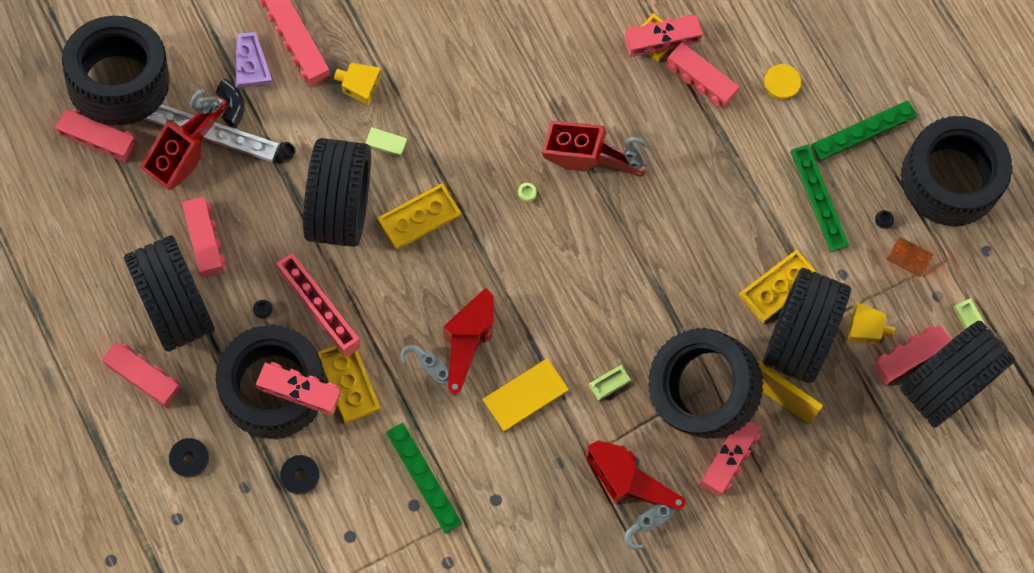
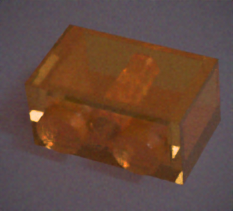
[886,236,933,277]

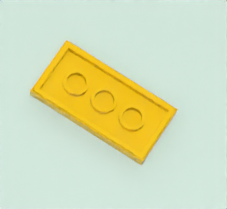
[377,183,461,251]
[739,249,816,324]
[318,346,381,424]
[482,358,569,432]
[757,360,823,424]

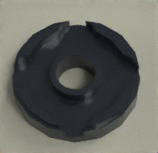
[169,438,209,478]
[280,455,320,495]

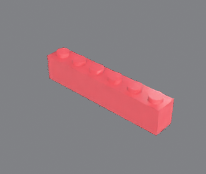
[259,0,330,87]
[276,253,361,358]

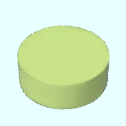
[518,183,537,203]

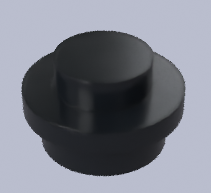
[277,142,296,160]
[875,210,894,229]
[253,300,273,319]

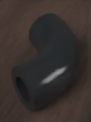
[216,78,245,128]

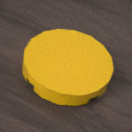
[764,64,801,100]

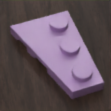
[235,32,272,88]

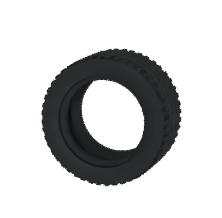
[62,15,169,125]
[901,116,1013,226]
[303,138,371,247]
[124,235,215,352]
[763,268,851,383]
[900,320,1015,428]
[215,324,326,439]
[648,328,764,439]

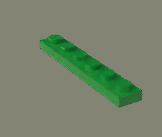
[810,100,917,162]
[790,144,849,253]
[386,422,462,534]

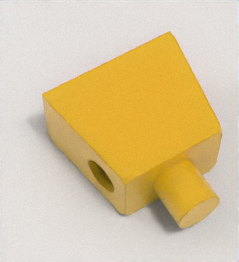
[334,63,381,106]
[847,302,895,344]

